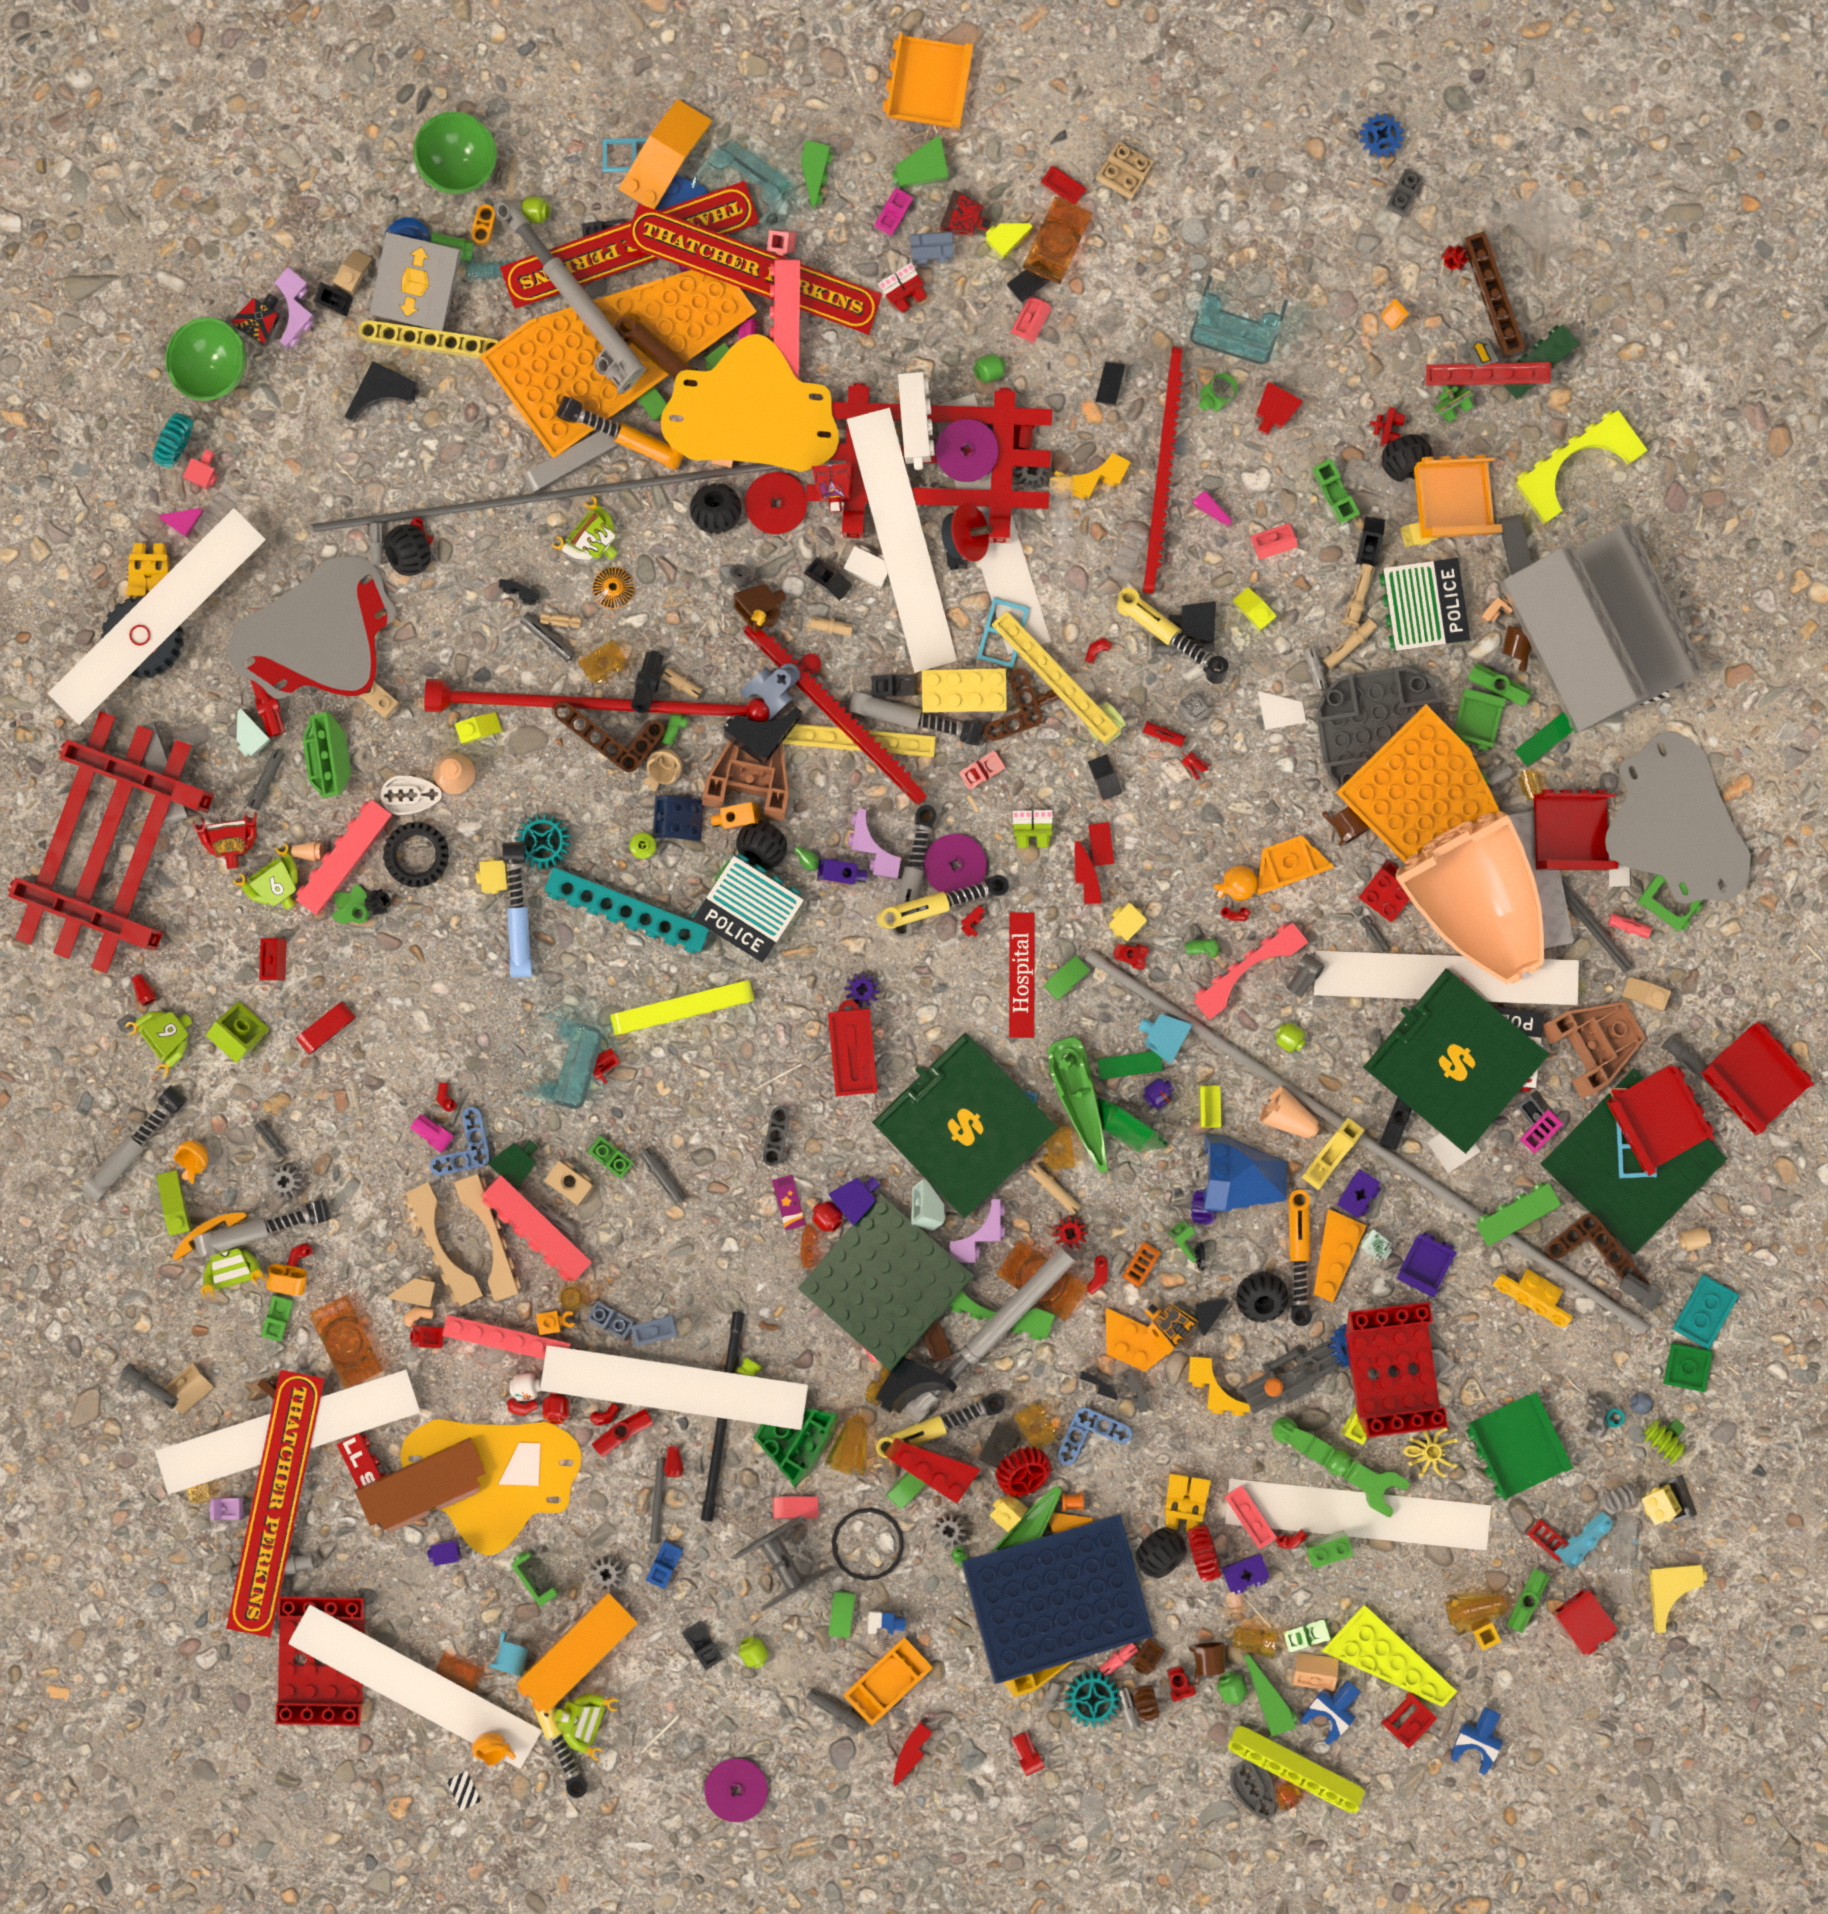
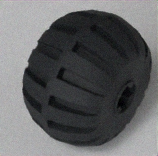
[1381,434,1433,482]
[690,483,742,534]
[384,524,431,576]
[736,820,787,870]
[1236,1271,1288,1323]
[1136,1527,1187,1578]

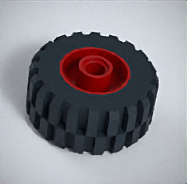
[101,596,184,678]

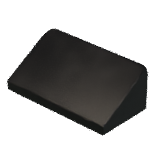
[1007,260,1054,303]
[1095,362,1126,407]
[1517,1090,1556,1138]
[1659,1475,1697,1523]

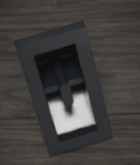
[313,282,353,317]
[1195,1299,1229,1336]

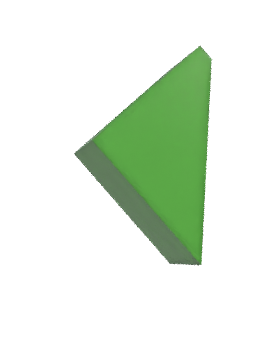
[1665,1418,1685,1438]

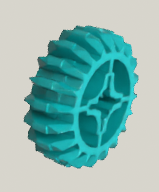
[153,412,194,468]
[514,813,571,870]
[1064,1670,1121,1728]

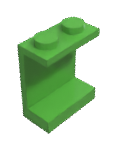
[511,1550,560,1607]

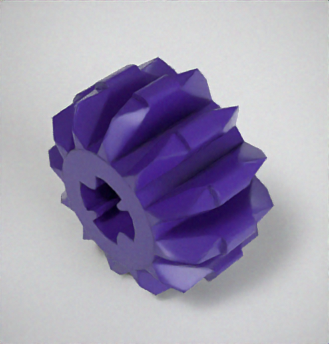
[844,972,880,1008]
[1191,1189,1217,1225]

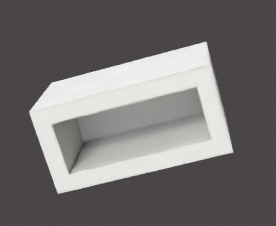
[843,545,888,589]

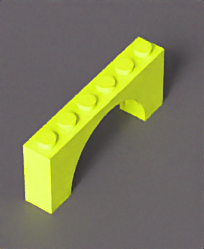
[1514,410,1647,525]

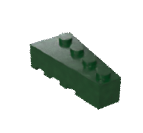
[1504,324,1581,400]

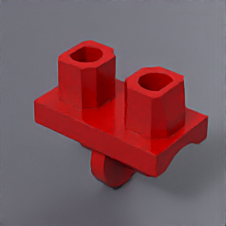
[1369,407,1405,447]

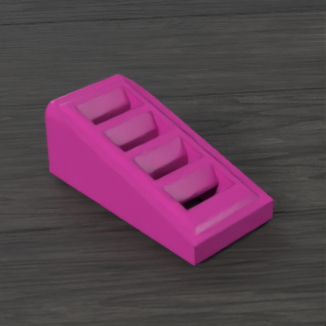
[1192,491,1232,527]
[1519,1109,1564,1154]

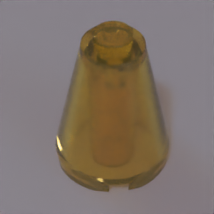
[824,1415,867,1476]
[1446,1594,1507,1636]

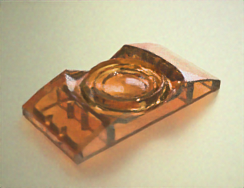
[1022,197,1093,284]
[995,1240,1088,1321]
[309,1295,383,1389]

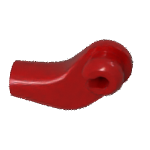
[1085,1255,1108,1295]

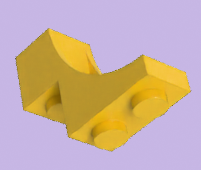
[1052,453,1130,500]
[1187,1356,1250,1416]

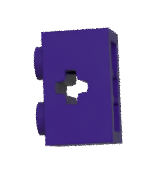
[1336,1169,1381,1218]
[427,1539,462,1566]
[1221,1553,1270,1595]

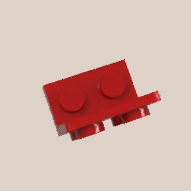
[1359,859,1410,922]

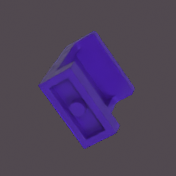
[1395,1232,1457,1298]

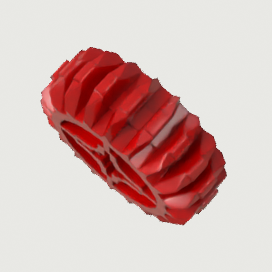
[995,1446,1052,1498]
[1187,1525,1221,1582]

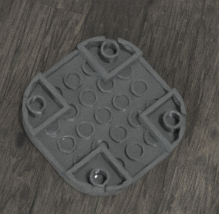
[1316,667,1445,789]

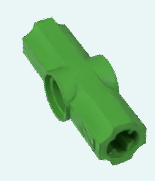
[1467,663,1532,707]
[1506,1568,1550,1634]

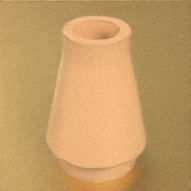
[291,841,324,862]

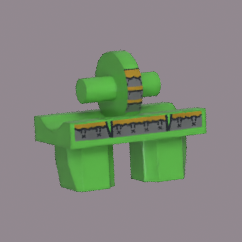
[1433,385,1474,422]

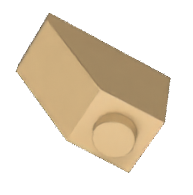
[333,249,373,296]
[1622,977,1671,1012]
[388,1275,437,1307]

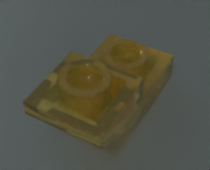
[865,1366,891,1406]

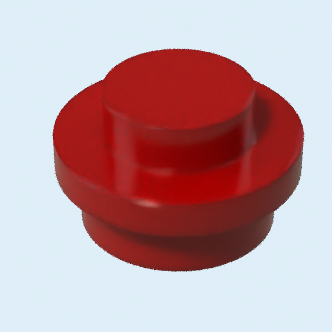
[800,653,821,674]

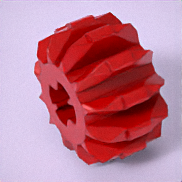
[1052,1216,1088,1249]

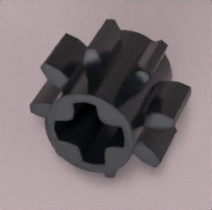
[365,889,391,915]

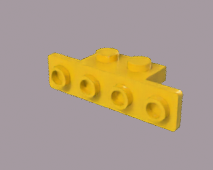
[1493,1269,1573,1328]

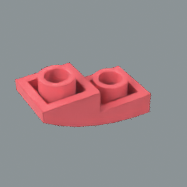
[773,1496,818,1519]

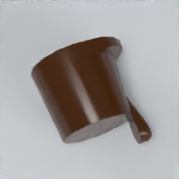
[1501,626,1532,672]
[1322,806,1370,847]
[1188,1642,1225,1685]

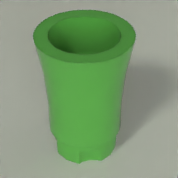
[431,231,473,261]

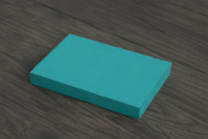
[1672,1274,1739,1350]

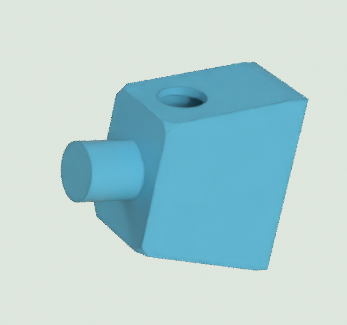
[1138,1014,1192,1064]

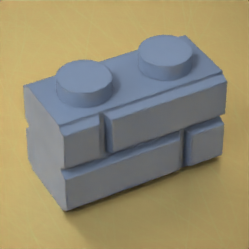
[910,231,954,265]

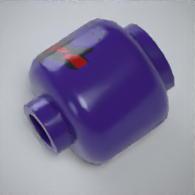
[1143,1078,1174,1109]

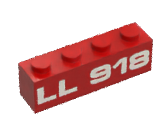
[336,1432,386,1488]

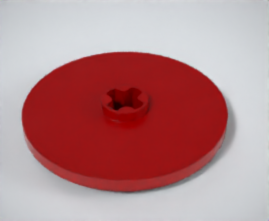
[745,472,807,535]

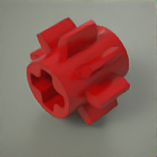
[1441,244,1469,271]

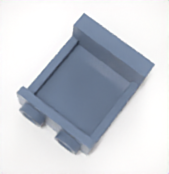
[631,1315,679,1347]

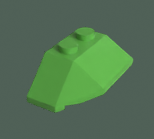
[303,712,351,798]

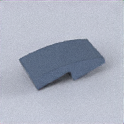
[587,1301,636,1341]

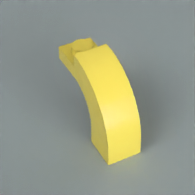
[1302,1118,1364,1190]

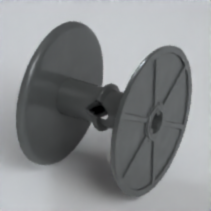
[730,1514,834,1611]

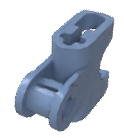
[740,663,800,722]

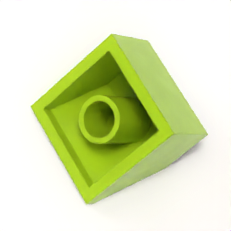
[205,1001,270,1064]

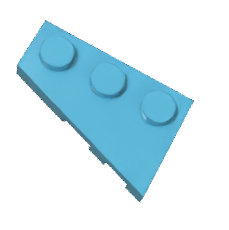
[1555,1511,1614,1570]

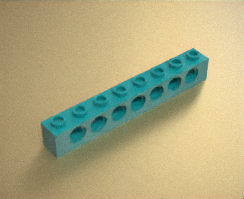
[544,867,710,955]

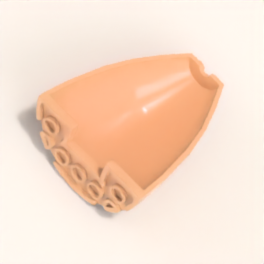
[1396,812,1544,984]

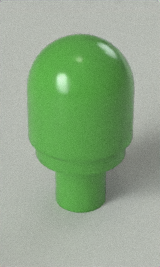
[794,845,820,871]

